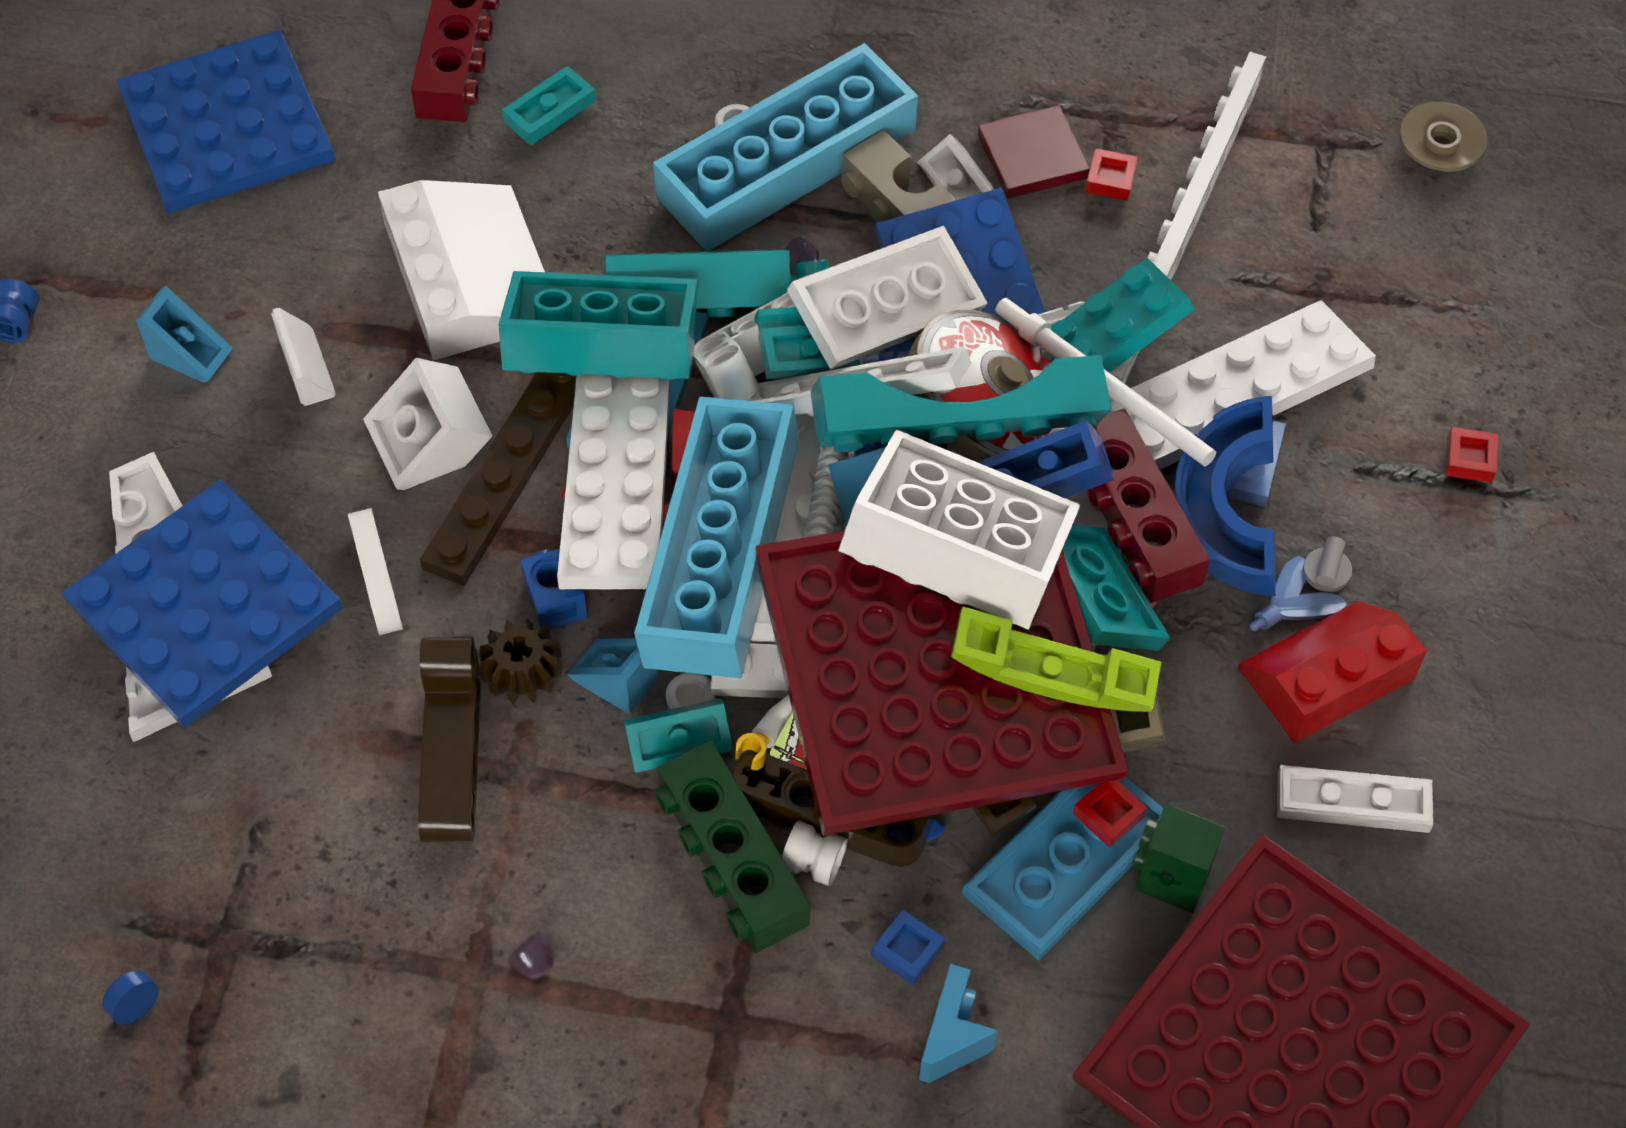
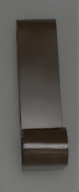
[418,636,481,842]
[734,753,938,867]

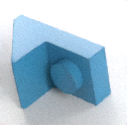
[919,964,998,1083]

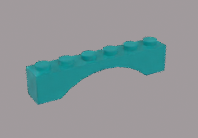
[810,355,1111,452]

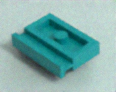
[754,306,860,379]

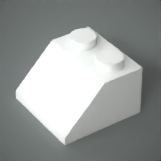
[363,358,493,490]

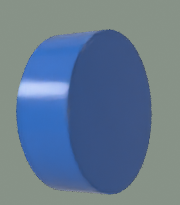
[102,970,159,1025]

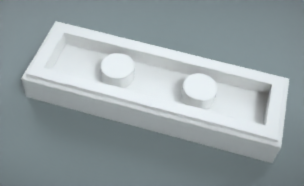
[1277,765,1433,833]

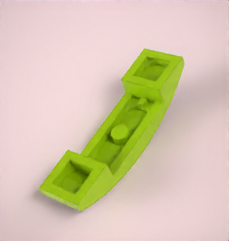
[951,607,1161,712]

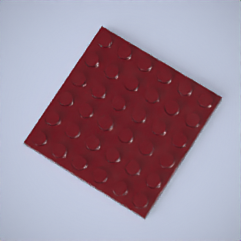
[755,531,1129,836]
[1072,834,1531,1128]

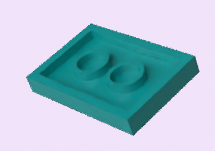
[1049,258,1195,373]
[1062,524,1170,651]

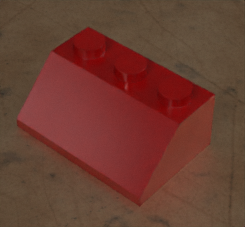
[1238,601,1427,743]

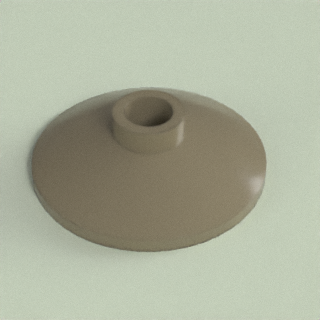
[1399,102,1487,172]

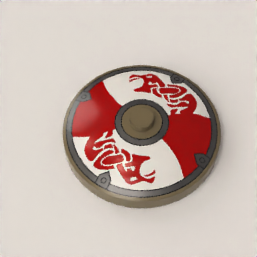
[909,310,1067,462]

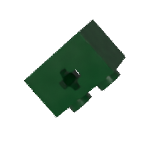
[1132,803,1226,913]

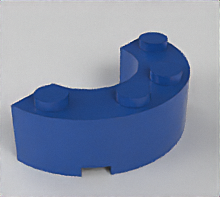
[1175,396,1276,596]

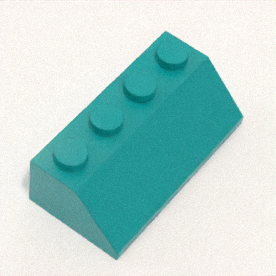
[601,249,790,317]
[498,271,698,380]

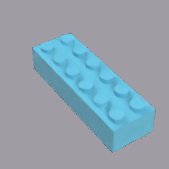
[653,43,918,251]
[634,396,799,679]

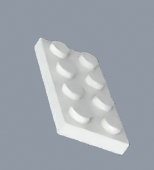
[787,226,988,370]

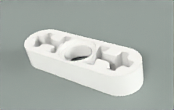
[348,508,403,635]

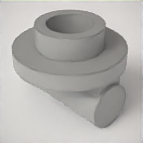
[1303,536,1352,592]

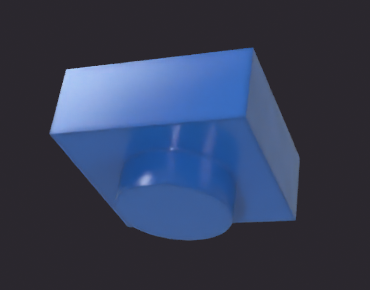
[871,910,945,986]

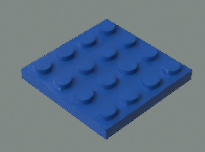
[116,30,335,214]
[62,479,343,728]

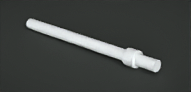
[995,298,1216,467]

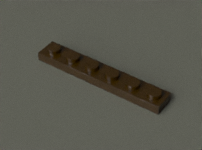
[420,372,577,586]

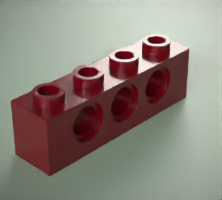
[411,0,500,122]
[1086,408,1210,603]

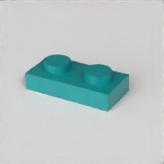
[501,66,596,146]
[623,698,733,773]

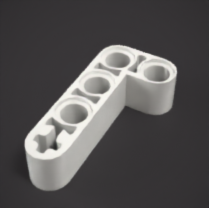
[693,292,795,401]

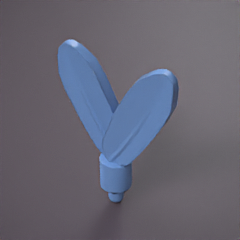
[1250,556,1346,631]

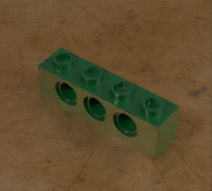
[654,740,810,954]

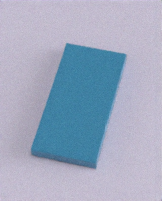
[962,777,1164,961]

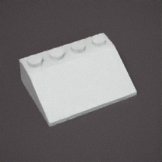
[378,180,545,360]
[838,430,1080,630]

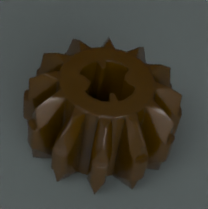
[478,618,562,704]

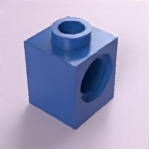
[520,548,587,630]

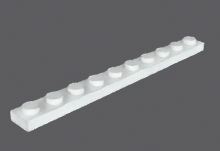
[1109,52,1266,398]

